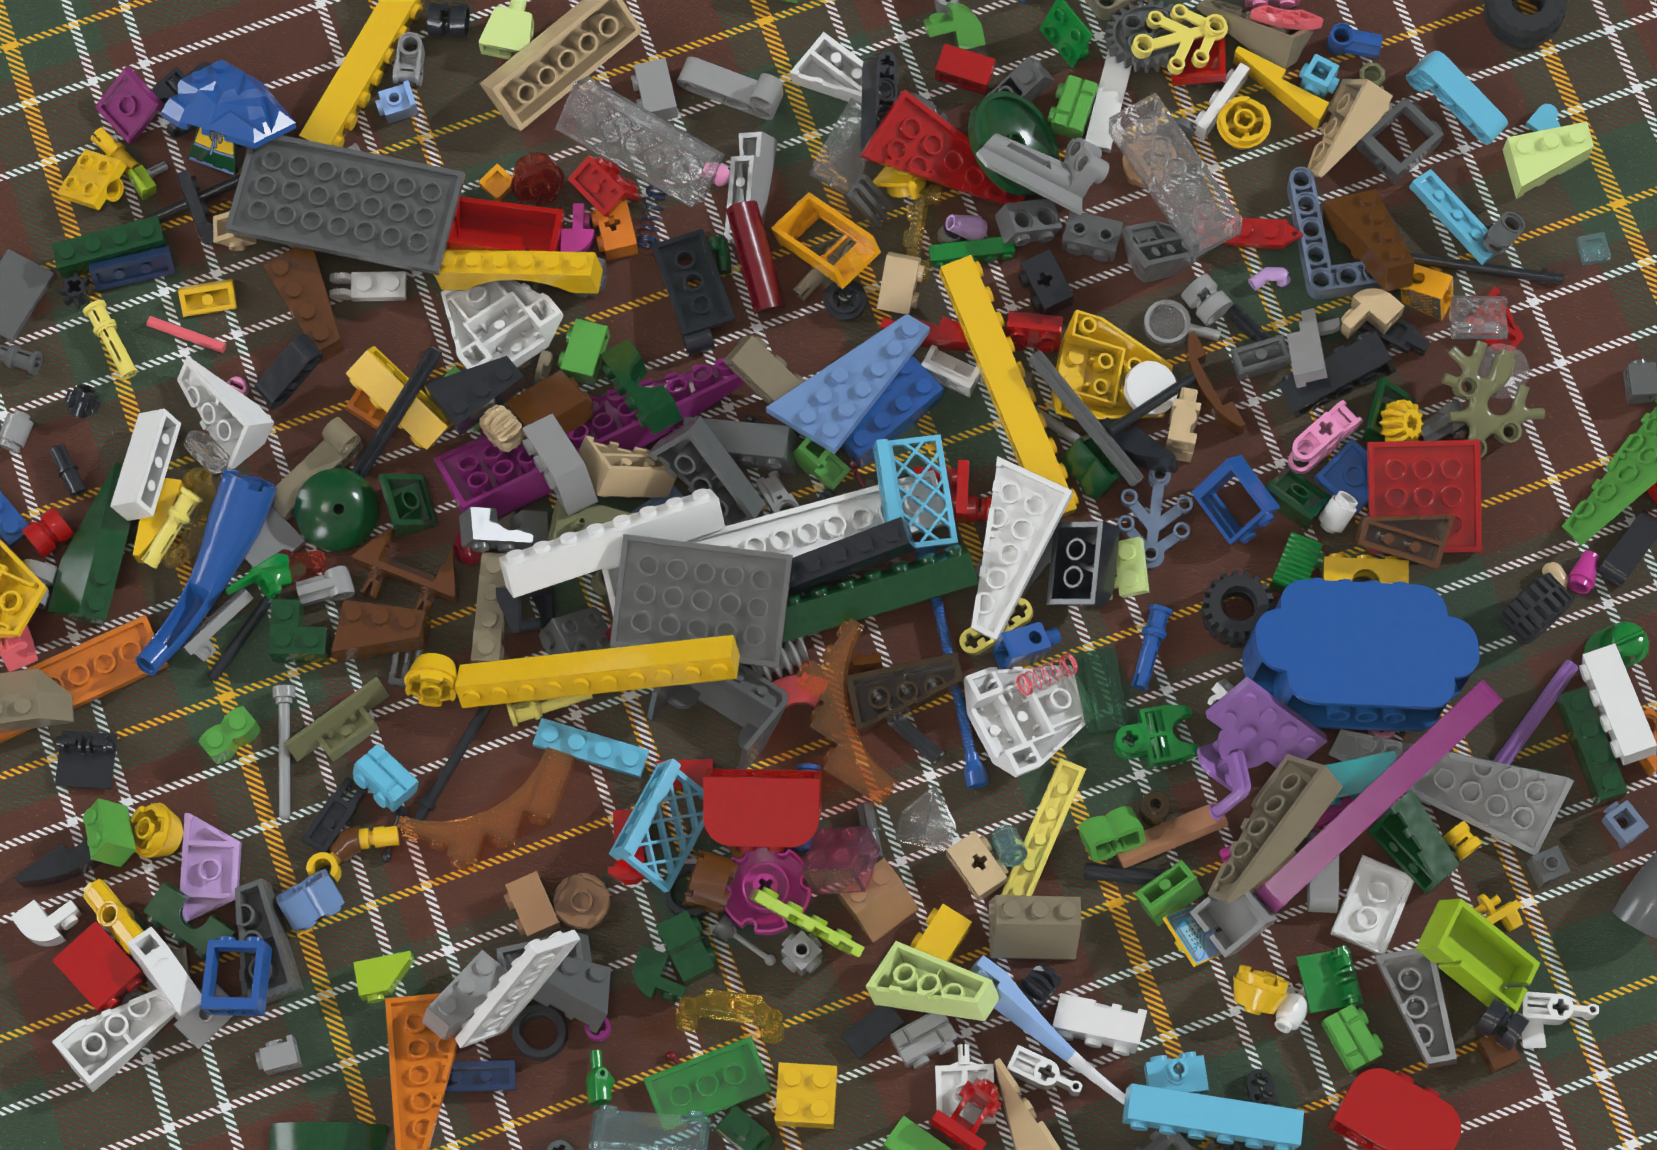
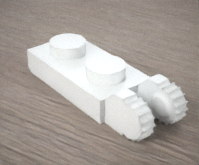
[329,271,407,302]

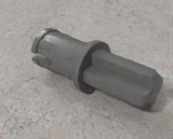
[856,802,884,860]

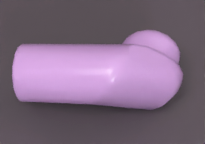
[1248,267,1291,291]

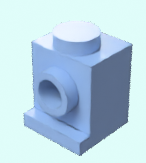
[375,80,419,124]

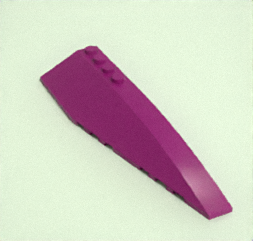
[433,357,745,518]

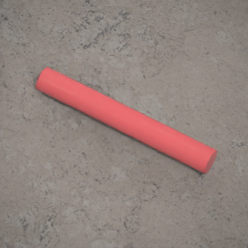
[147,316,226,353]

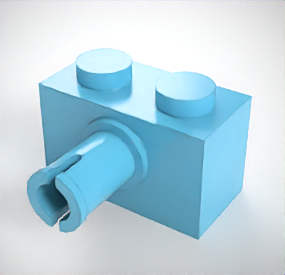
[1144,1052,1209,1095]

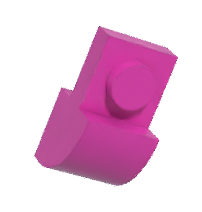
[560,203,596,252]

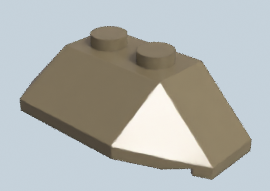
[0,668,74,733]

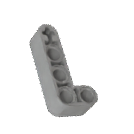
[677,57,783,120]

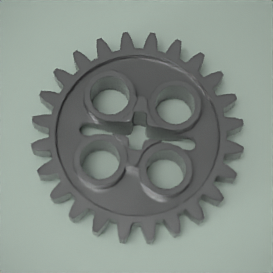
[1105,0,1192,73]

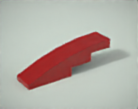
[880,317,971,351]

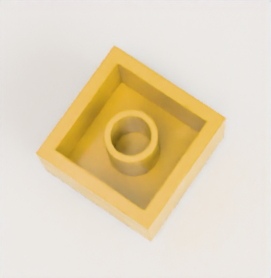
[775,1062,837,1129]

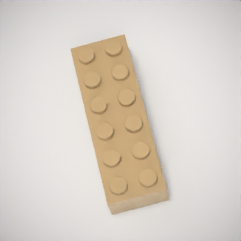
[480,0,643,131]

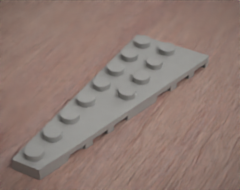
[1329,729,1574,855]

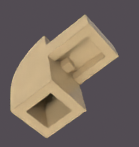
[1340,288,1404,339]

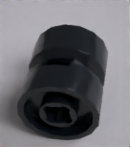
[427,1,470,38]
[1474,997,1530,1052]

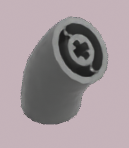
[1612,851,1657,938]

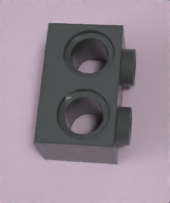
[995,199,1062,246]

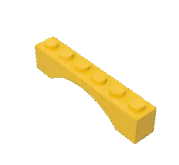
[434,249,603,293]

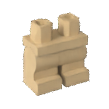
[1165,387,1201,463]

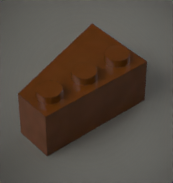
[331,600,431,663]

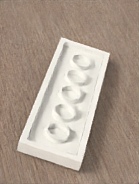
[455,930,580,1048]

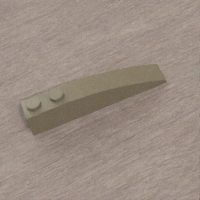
[1208,754,1343,904]

